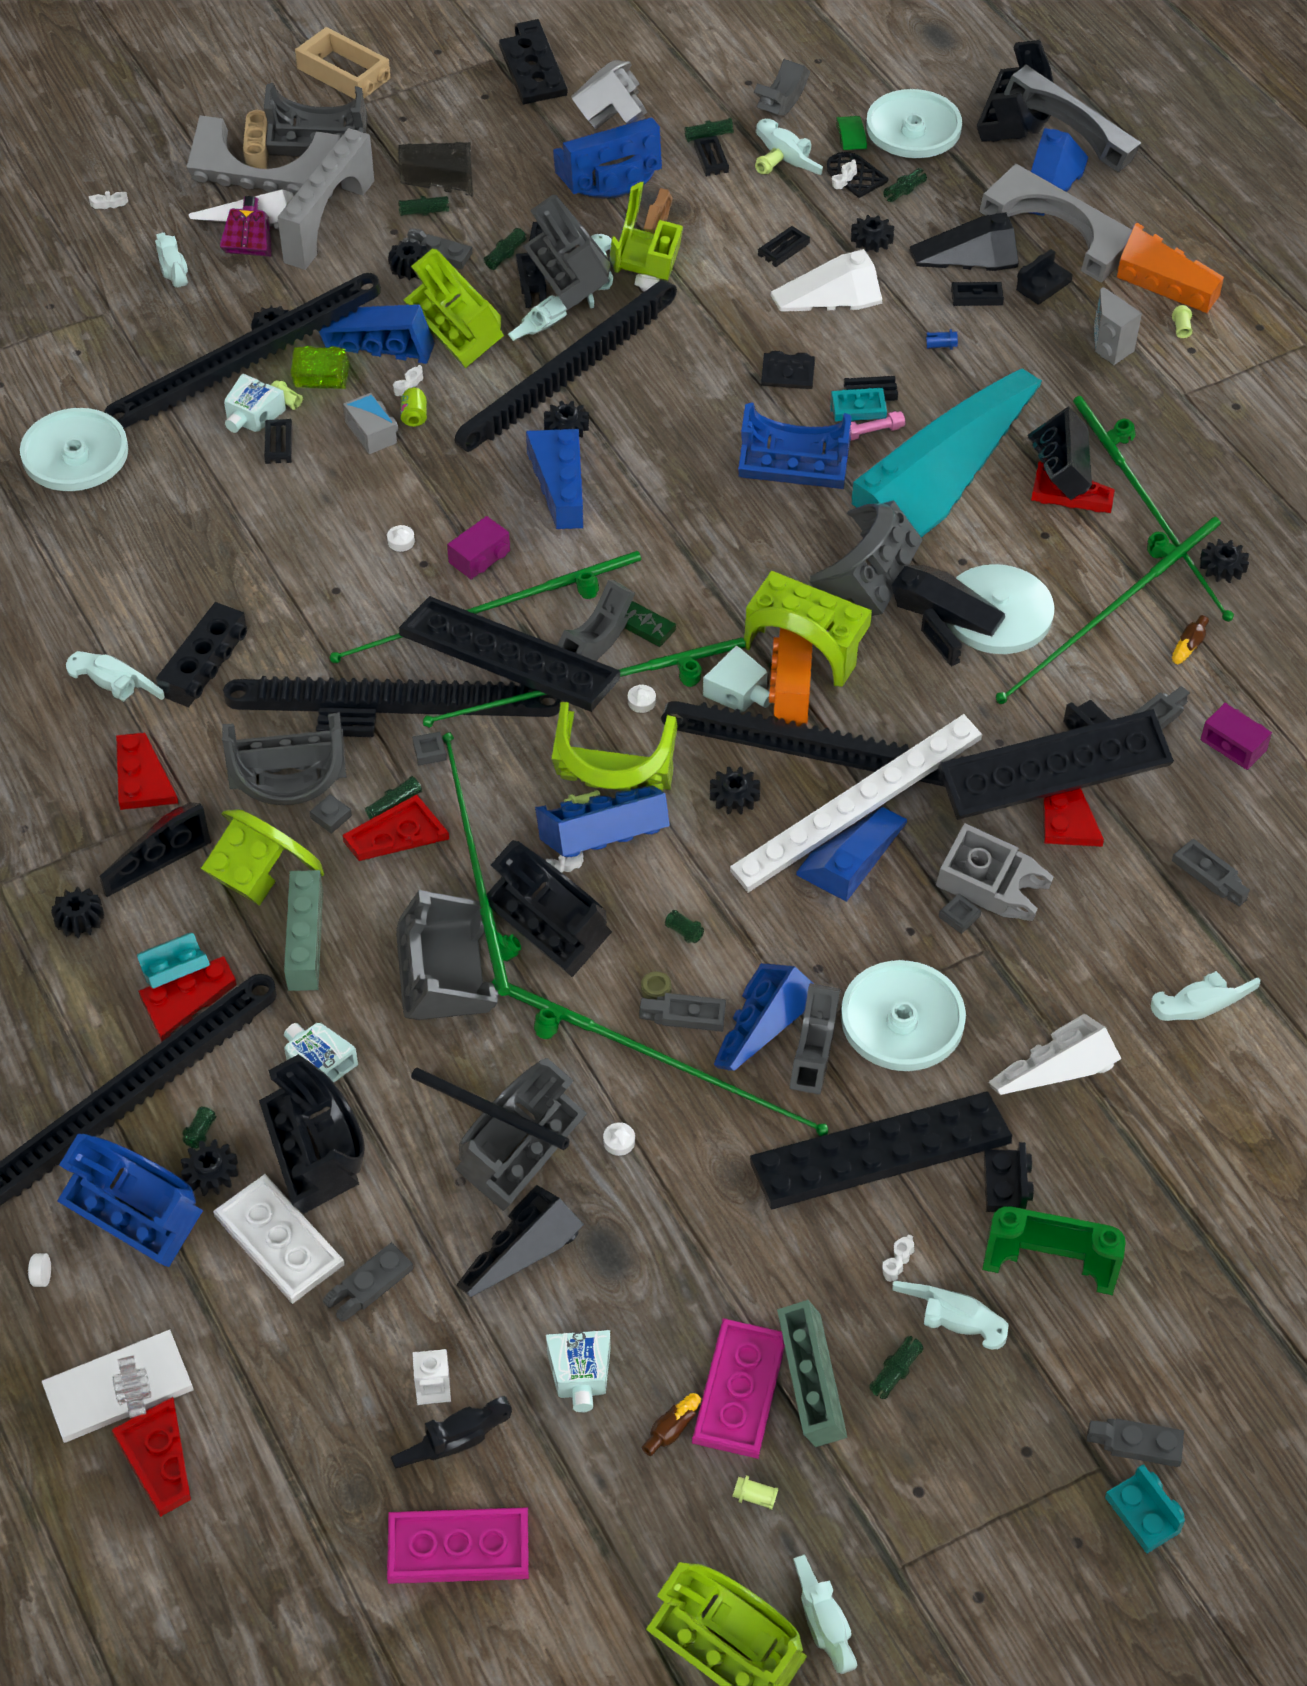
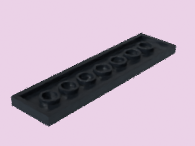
[399,596,620,712]
[938,709,1174,820]
[750,1091,1012,1210]

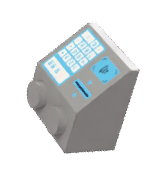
[1093,287,1142,365]

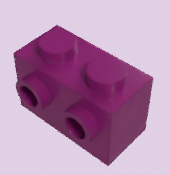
[447,516,510,579]
[1200,703,1272,770]

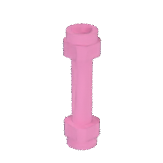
[850,411,905,441]

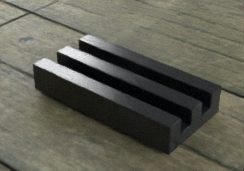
[694,136,729,176]
[758,226,810,267]
[951,282,1004,306]
[844,376,898,401]
[264,419,292,464]
[921,608,962,667]
[316,708,376,737]

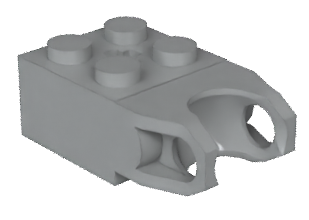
[936,823,1054,921]

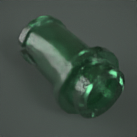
[665,910,704,943]
[182,1106,217,1149]

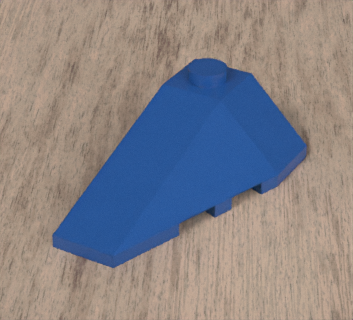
[1028,128,1088,216]
[796,807,907,902]
[714,963,814,1071]

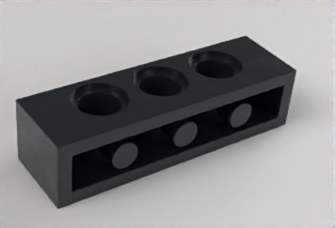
[156,602,247,707]

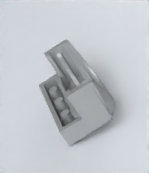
[571,60,648,130]

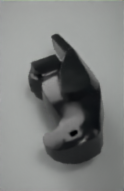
[391,1396,512,1469]

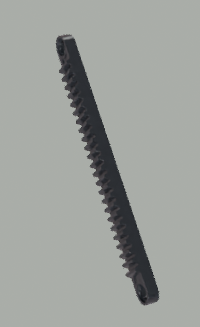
[104,273,381,429]
[454,279,677,452]
[223,676,562,717]
[661,701,964,787]
[0,974,277,1206]

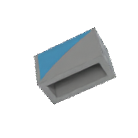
[343,393,398,454]

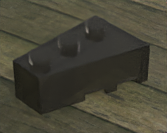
[398,142,473,197]

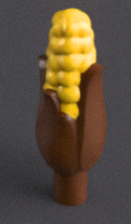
[1172,615,1209,665]
[642,1393,701,1456]

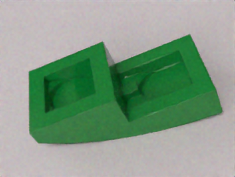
[836,116,867,150]

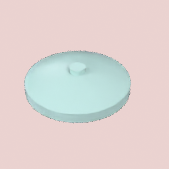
[866,89,962,158]
[20,408,128,491]
[946,564,1054,654]
[841,960,966,1071]

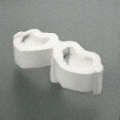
[832,160,857,189]
[89,191,128,209]
[393,365,423,396]
[546,851,584,873]
[883,1235,914,1282]

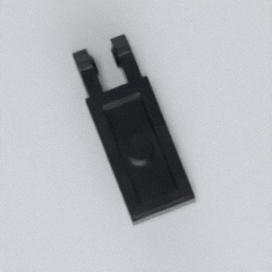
[516,253,546,308]

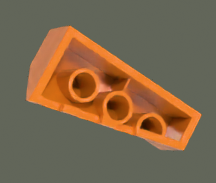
[1117,223,1224,313]
[769,628,813,726]

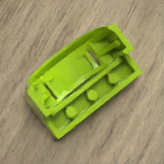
[404,248,504,368]
[744,570,872,687]
[552,702,677,791]
[646,1562,807,1686]

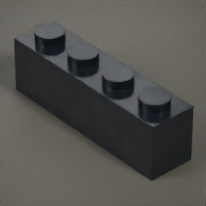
[1027,406,1092,500]

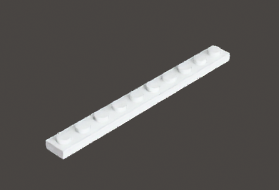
[730,714,982,893]

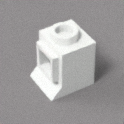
[413,1349,451,1405]

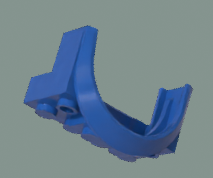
[553,117,662,199]
[738,403,852,489]
[57,1134,203,1267]

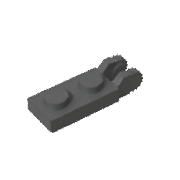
[402,228,473,269]
[323,1242,414,1322]

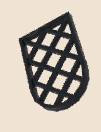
[827,152,888,198]

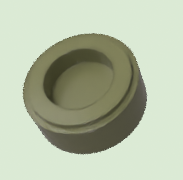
[641,971,672,1000]

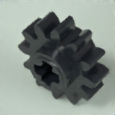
[851,215,894,253]
[544,401,589,438]
[1200,539,1249,583]
[710,766,760,815]
[181,1139,238,1196]

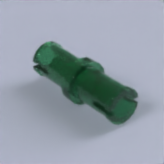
[684,118,734,143]
[883,168,927,202]
[398,196,449,216]
[484,228,527,270]
[365,776,422,820]
[869,1336,924,1399]

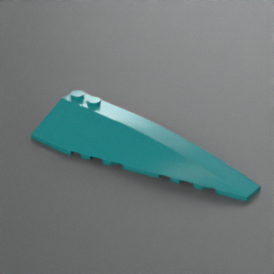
[851,368,1042,537]

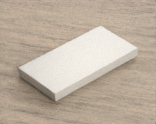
[213,1174,345,1304]
[42,1330,193,1443]

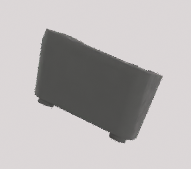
[396,890,498,1020]

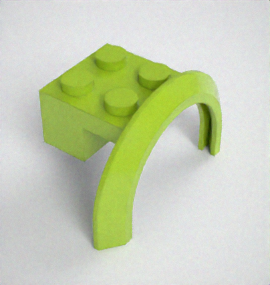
[610,182,683,281]
[201,809,324,906]

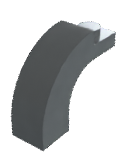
[754,59,811,116]
[557,580,635,661]
[789,983,840,1094]

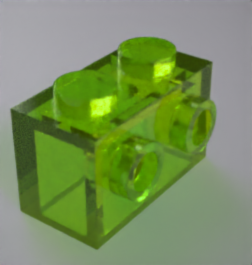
[290,346,349,389]

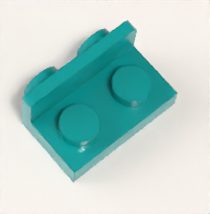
[830,388,887,422]
[137,932,210,988]
[1105,1464,1185,1554]

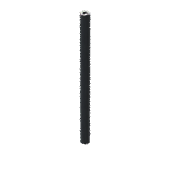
[411,1068,570,1150]

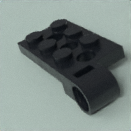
[499,19,568,105]

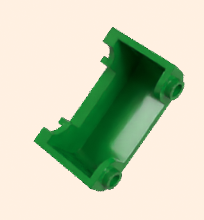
[982,1207,1126,1295]

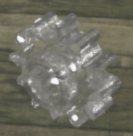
[112,1355,152,1418]

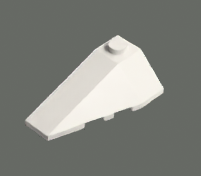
[189,189,293,229]
[771,249,882,311]
[988,1014,1121,1095]

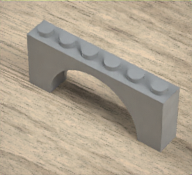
[187,115,340,199]
[278,128,374,270]
[979,164,1132,283]

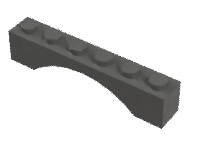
[1004,65,1141,173]

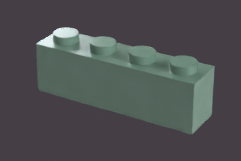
[284,870,323,991]
[777,1300,848,1447]

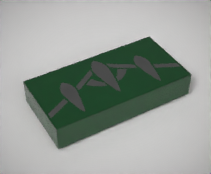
[624,601,676,647]

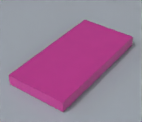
[692,1318,785,1459]
[387,1507,529,1584]

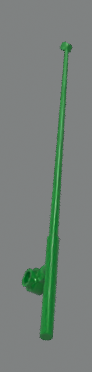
[1073,396,1234,622]
[996,517,1221,704]
[330,551,641,663]
[423,637,746,728]
[442,732,522,996]
[492,978,828,1136]

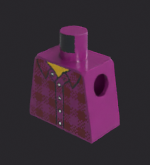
[220,196,272,257]

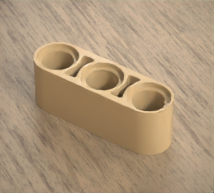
[243,110,268,169]

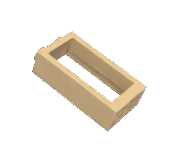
[295,27,391,99]

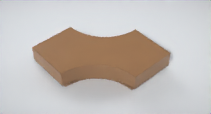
[644,188,673,233]

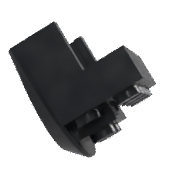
[977,40,1054,142]
[487,840,612,977]
[259,1054,365,1214]

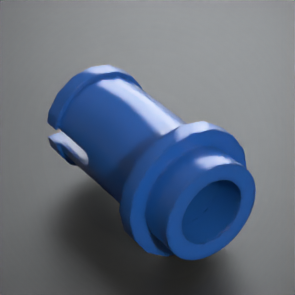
[926,329,958,350]

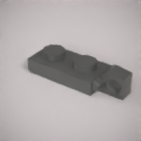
[1131,686,1190,729]
[1172,839,1250,907]
[639,993,726,1032]
[1087,1418,1184,1467]

